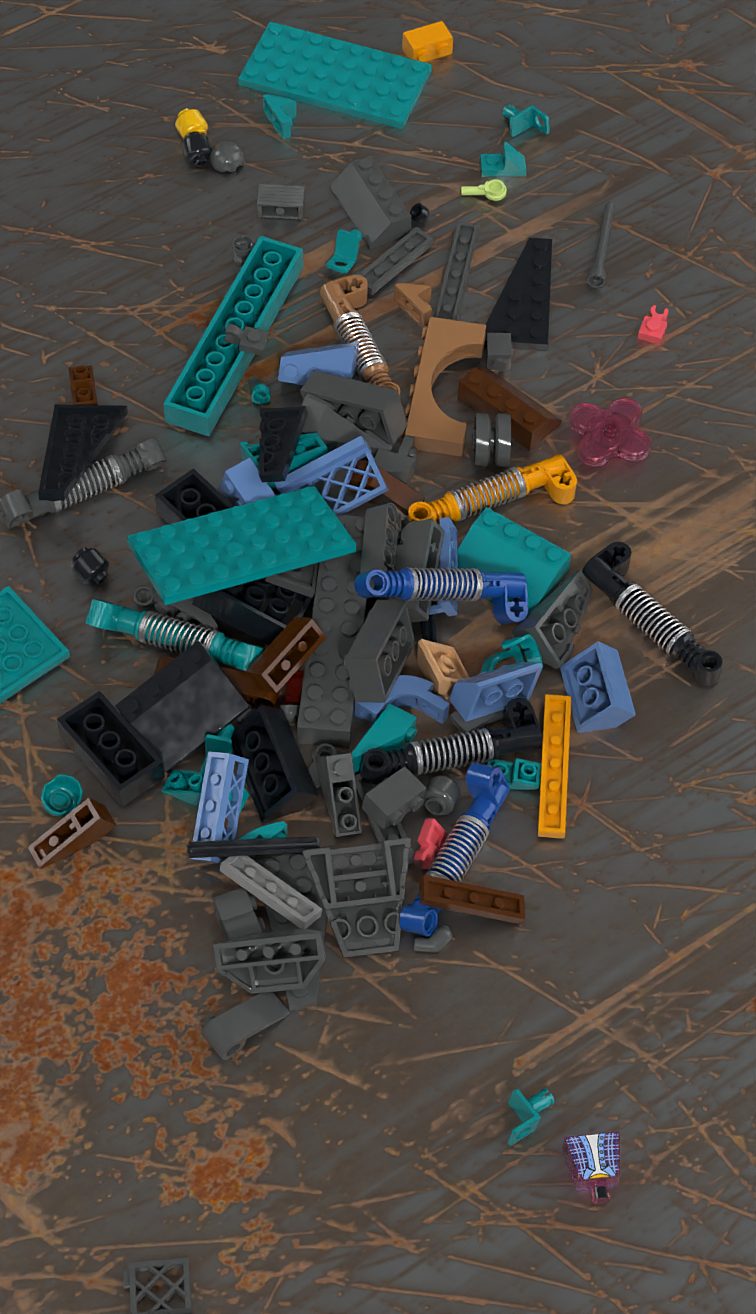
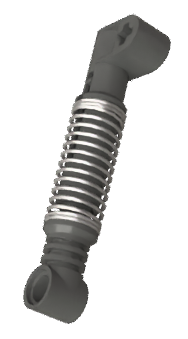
[0,438,167,529]

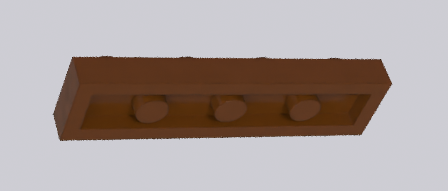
[419,875,525,924]

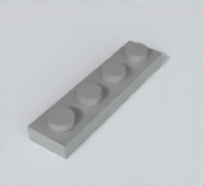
[220,856,322,929]

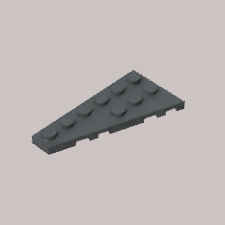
[255,845,335,1011]

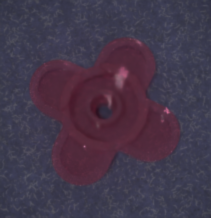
[569,398,651,467]

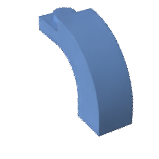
[355,675,450,725]

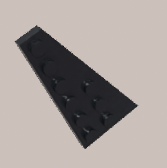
[38,404,128,501]

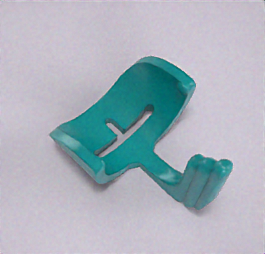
[481,634,543,673]

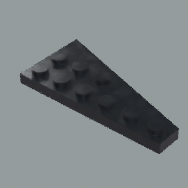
[484,238,552,351]

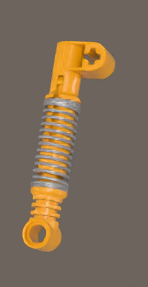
[408,454,577,524]

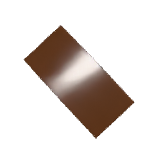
[68,365,98,405]

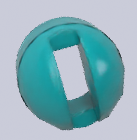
[251,383,271,405]

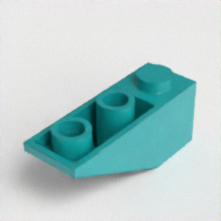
[161,770,250,813]

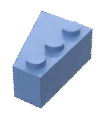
[278,341,359,385]
[218,457,276,507]

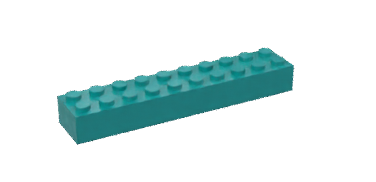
[163,236,303,436]

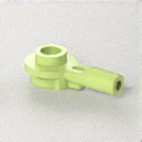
[461,179,507,201]

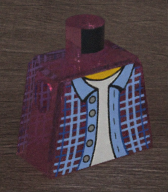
[562,1131,620,1204]

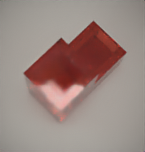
[286,670,304,705]

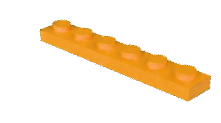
[538,694,571,839]

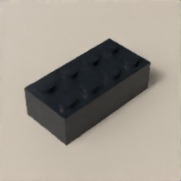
[155,468,234,524]
[57,691,165,807]

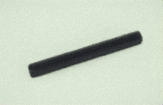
[187,837,320,858]

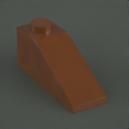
[347,460,425,516]
[28,797,117,869]

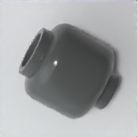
[423,776,461,815]

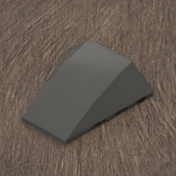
[302,838,411,958]

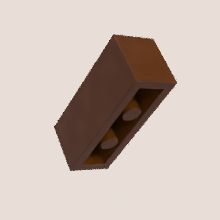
[246,616,327,693]

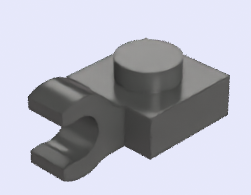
[224,324,269,356]

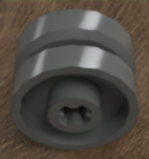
[472,413,511,467]

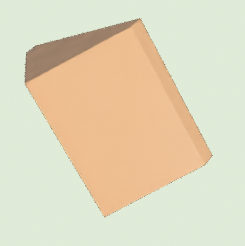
[417,639,470,700]

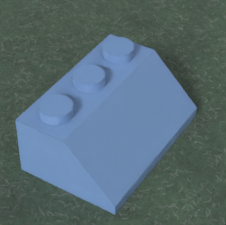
[560,641,636,733]
[449,662,543,722]

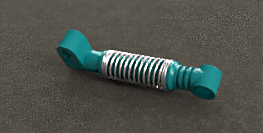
[85,598,265,671]

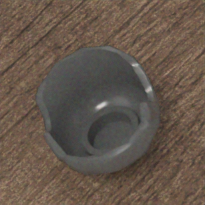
[209,140,245,173]

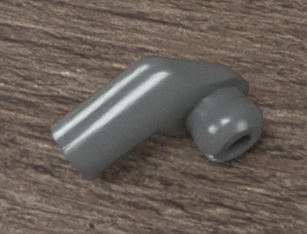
[414,925,452,952]

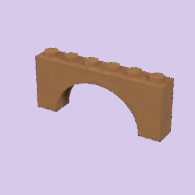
[401,317,486,457]

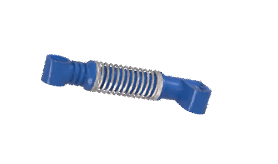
[354,567,528,624]
[400,763,510,936]

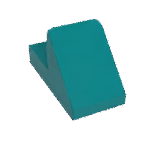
[263,94,297,140]
[480,142,526,177]

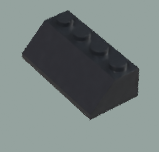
[231,705,319,822]

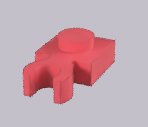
[638,305,668,345]
[414,818,448,869]

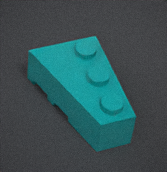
[240,433,328,490]

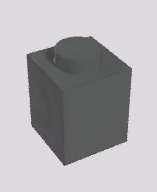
[486,333,512,371]

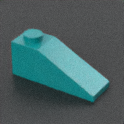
[352,703,418,773]

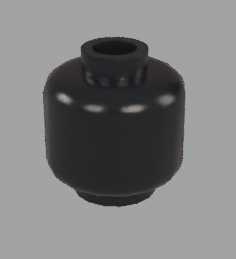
[181,132,212,167]
[72,547,109,585]

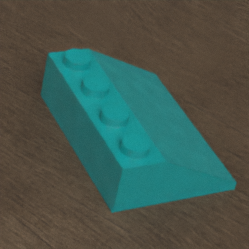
[457,507,571,613]

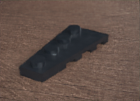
[259,406,308,483]

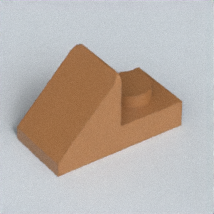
[395,283,432,328]

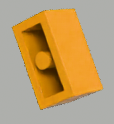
[402,21,453,62]

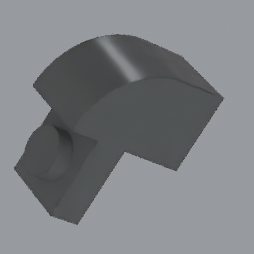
[374,435,417,484]

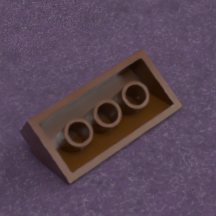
[458,367,562,451]

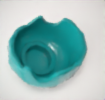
[41,774,83,817]

